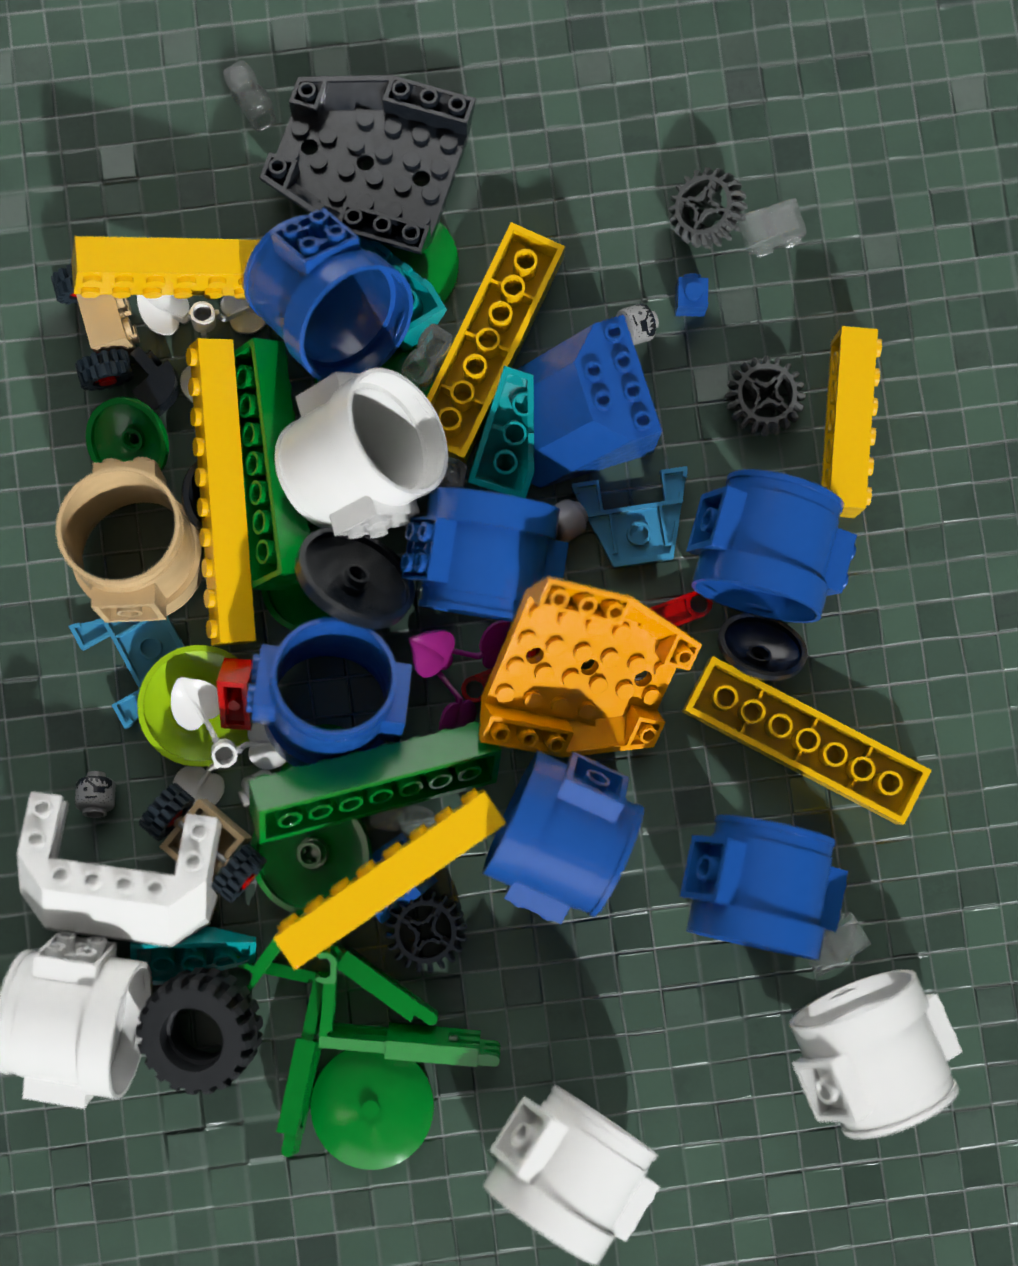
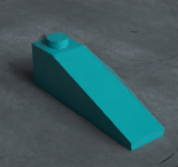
[359,237,447,352]
[467,365,534,498]
[130,926,256,985]

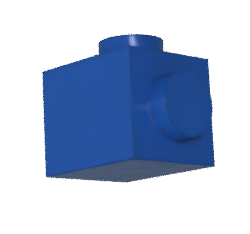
[675,273,708,317]

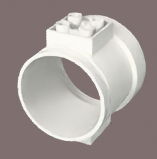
[275,368,448,539]
[0,931,152,1109]
[789,970,962,1139]
[483,1084,660,1265]

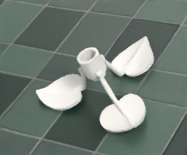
[137,295,266,403]
[171,677,287,811]

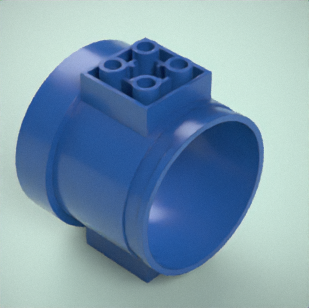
[243,208,413,381]
[686,469,857,623]
[401,487,569,622]
[246,617,412,767]
[482,751,644,924]
[680,815,848,961]

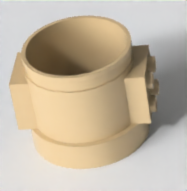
[56,457,205,623]

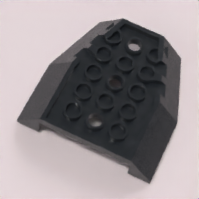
[259,75,476,255]

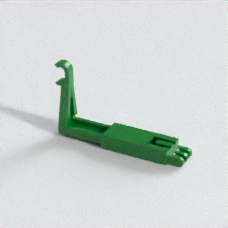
[244,913,438,1026]
[315,947,501,1067]
[237,954,323,1157]

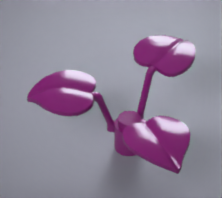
[409,620,512,731]

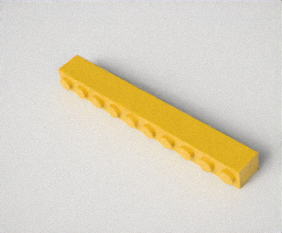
[186,338,256,646]

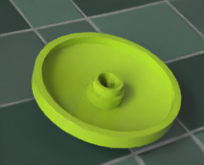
[137,645,249,767]

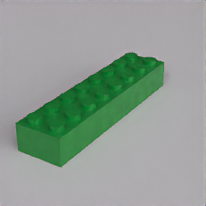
[234,338,310,590]
[248,722,502,844]

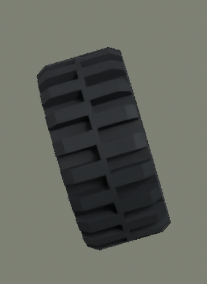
[136,967,263,1095]

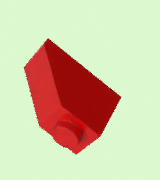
[216,658,255,730]

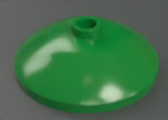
[85,397,169,472]

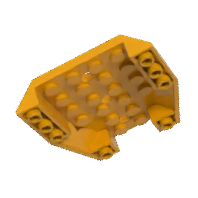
[479,577,702,758]

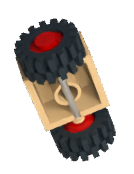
[51,264,140,391]
[139,783,267,903]

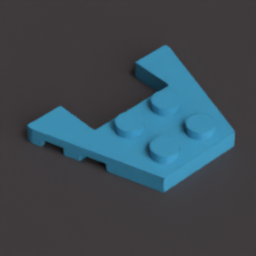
[571,466,688,569]
[69,615,185,729]

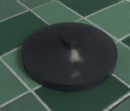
[295,527,415,629]

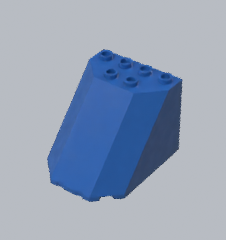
[517,314,662,489]

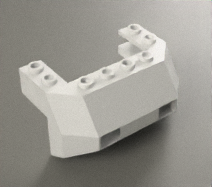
[17,792,222,948]

